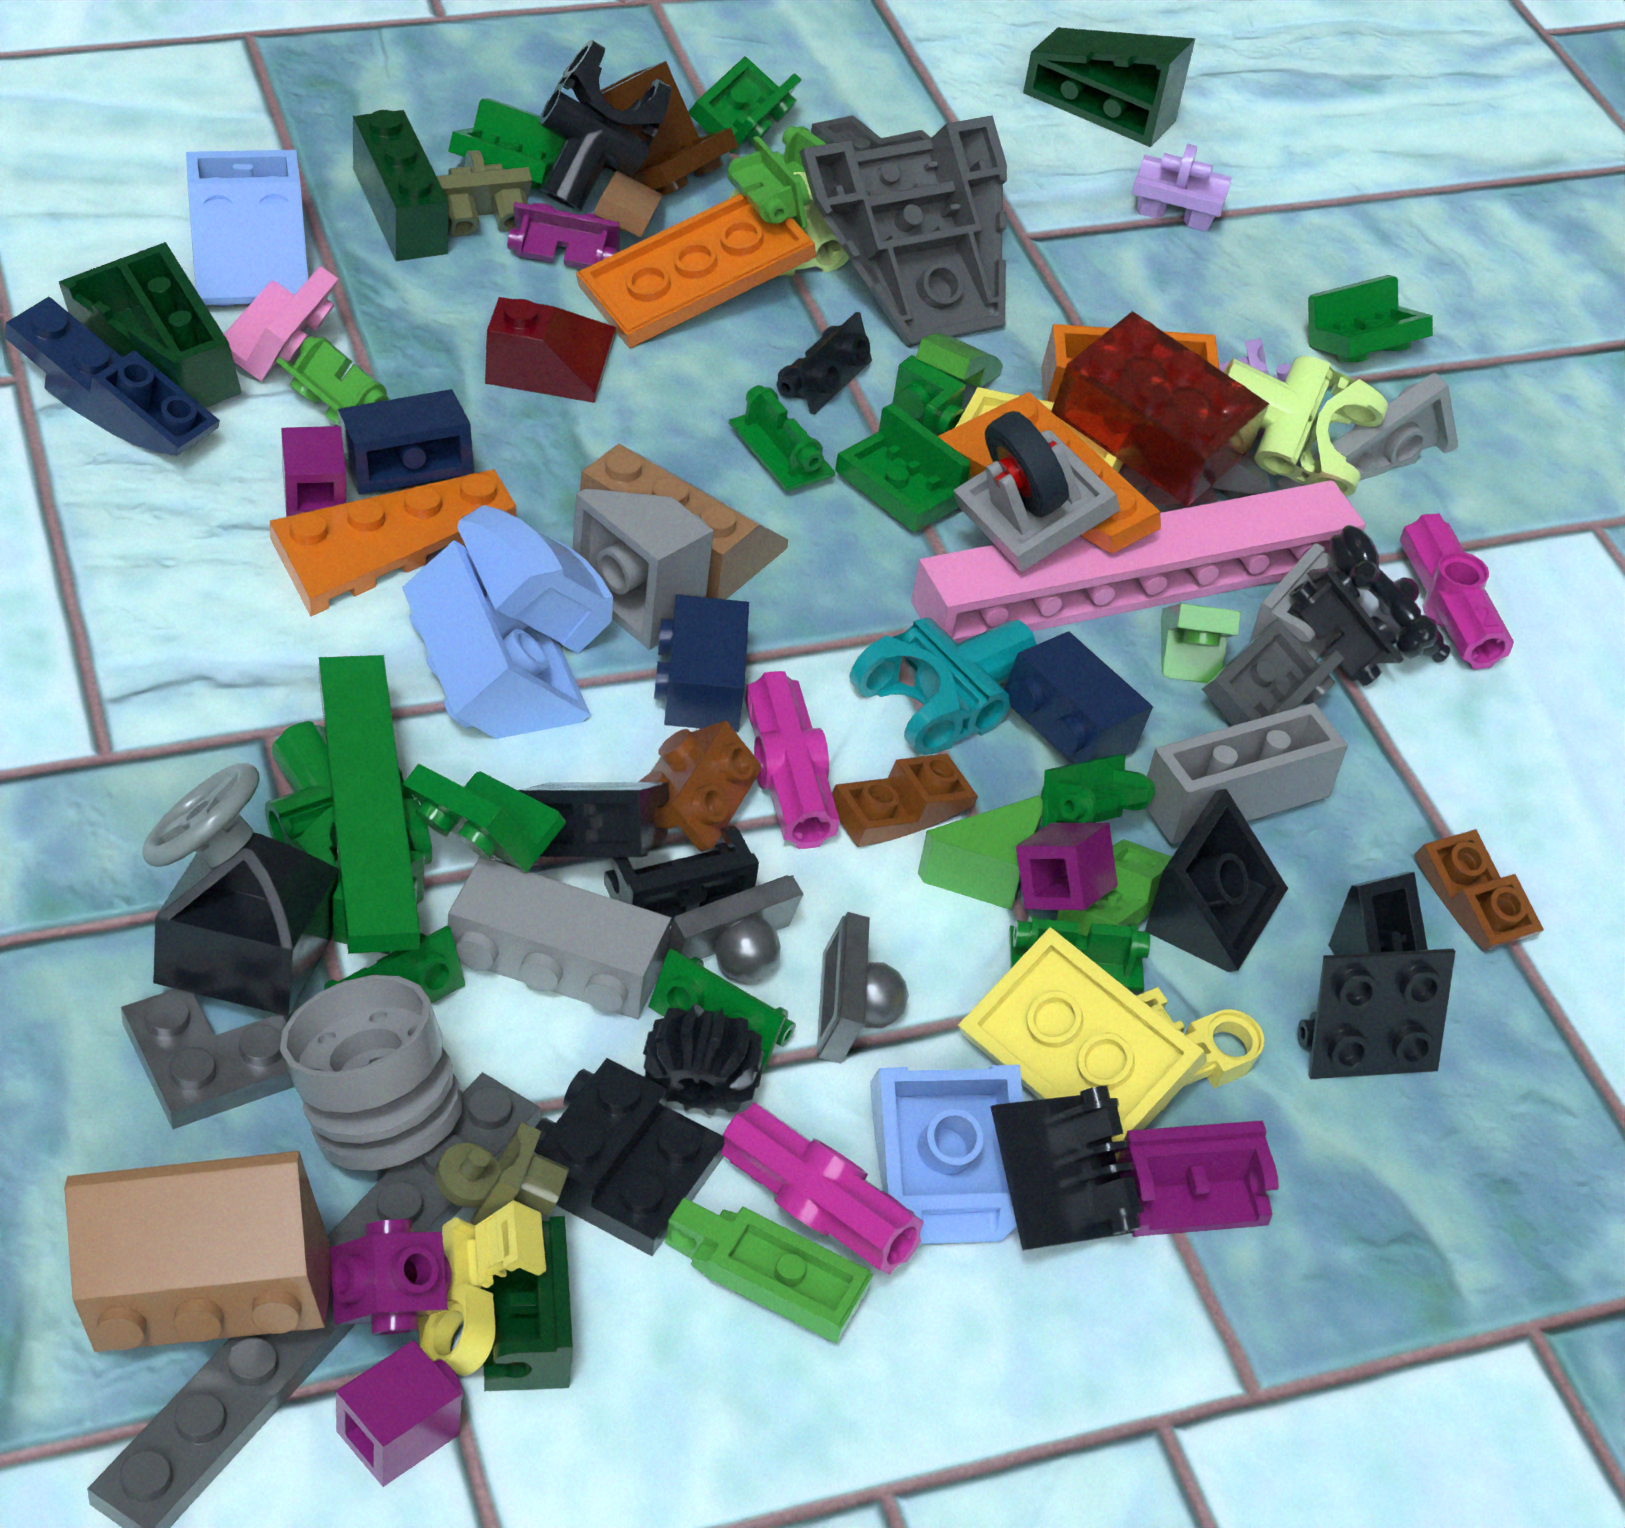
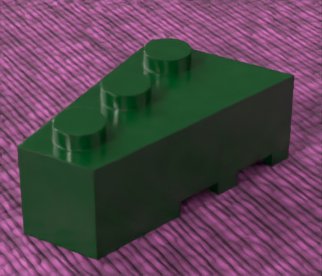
[1023,27,1196,147]
[58,242,242,408]

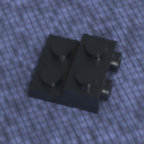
[534,1058,724,1256]

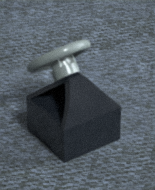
[142,763,339,1017]

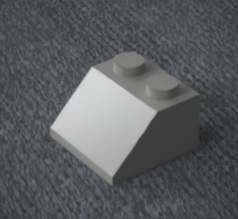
[572,489,714,650]

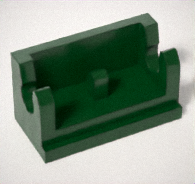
[480,1216,573,1392]

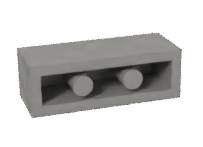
[1146,703,1348,844]
[448,856,671,1020]

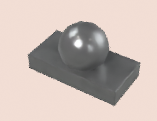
[667,875,803,982]
[816,912,909,1064]

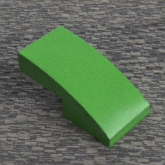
[915,333,1003,387]
[1057,839,1172,937]

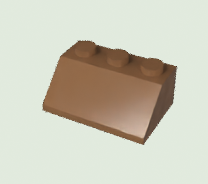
[580,443,788,599]
[64,1151,332,1352]

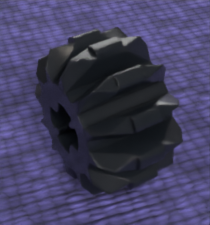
[643,1004,763,1115]

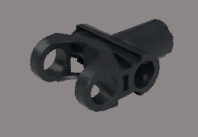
[539,39,671,212]

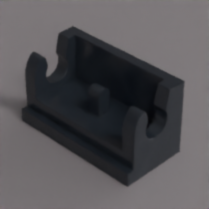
[518,782,669,857]
[604,825,759,926]

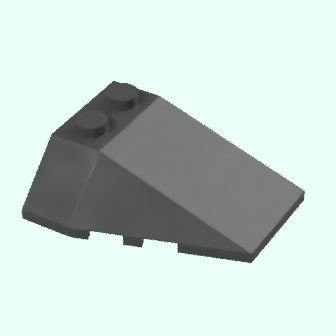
[799,115,1007,347]

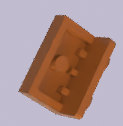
[639,720,761,852]

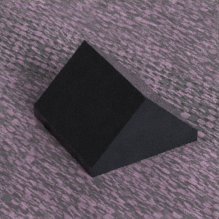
[1145,789,1288,972]

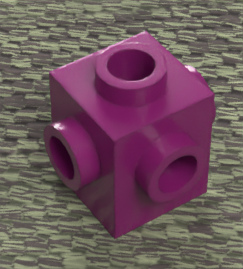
[330,1219,451,1335]

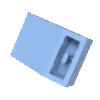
[186,150,308,306]

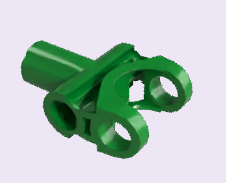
[265,721,432,884]

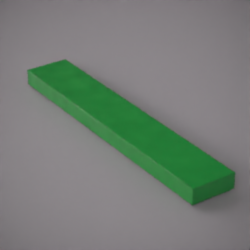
[319,655,420,954]

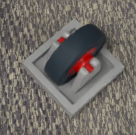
[953,411,1120,572]

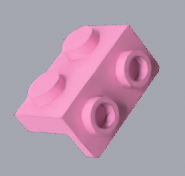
[224,265,339,382]

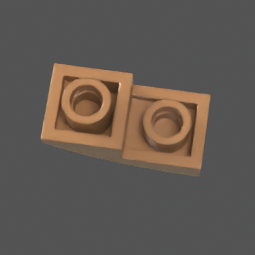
[594,171,663,238]

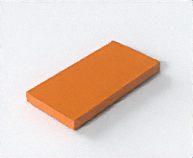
[576,193,816,349]

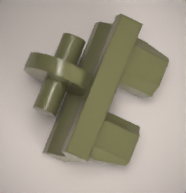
[437,150,532,237]
[434,1122,569,1225]

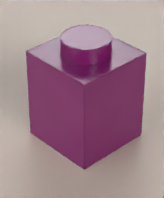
[281,426,346,517]
[1016,823,1118,910]
[336,1340,464,1487]

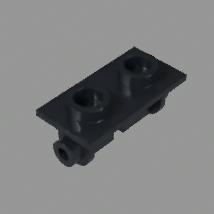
[776,312,872,414]
[1289,568,1404,686]

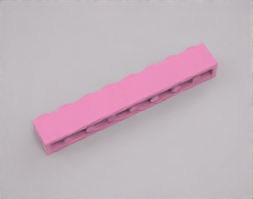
[911,480,1366,644]

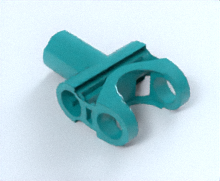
[849,617,1037,755]

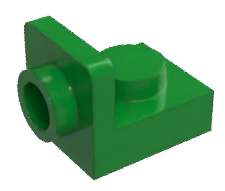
[892,355,966,436]

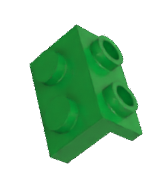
[689,56,802,154]
[448,98,565,189]
[1308,275,1433,363]
[835,403,971,533]
[402,764,566,873]

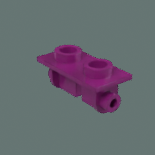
[507,202,621,269]

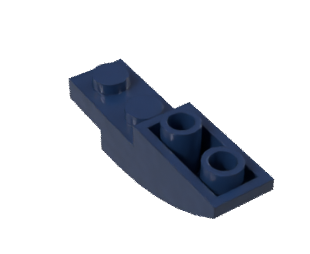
[4,297,220,456]

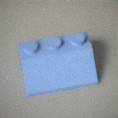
[402,540,591,739]

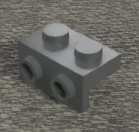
[1202,618,1344,726]

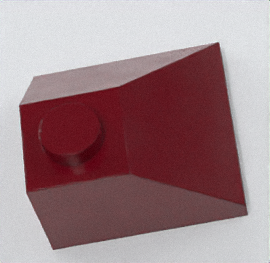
[485,297,616,403]

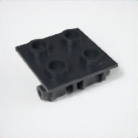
[1298,948,1456,1079]
[990,1086,1145,1251]

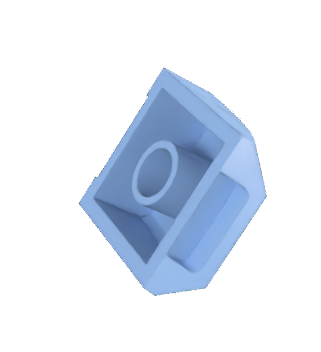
[457,505,613,654]
[870,1065,1023,1244]

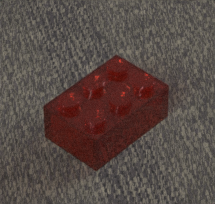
[1051,311,1270,507]

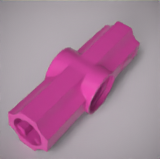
[1400,513,1514,669]
[745,671,840,849]
[721,1102,924,1275]

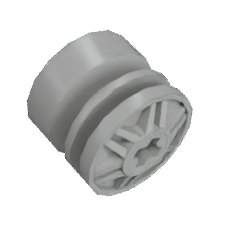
[280,975,463,1171]

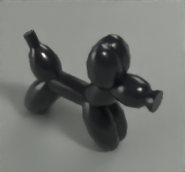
[1329,525,1451,663]

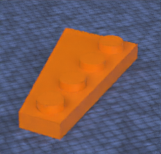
[938,392,1161,554]
[269,469,517,617]

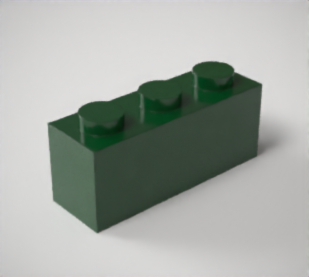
[353,110,449,261]

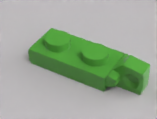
[665,1197,873,1344]

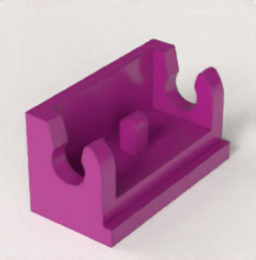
[1117,1120,1279,1237]

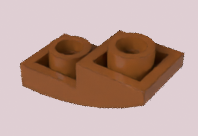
[832,753,978,847]
[1414,829,1544,951]

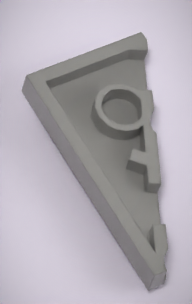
[1277,372,1459,490]

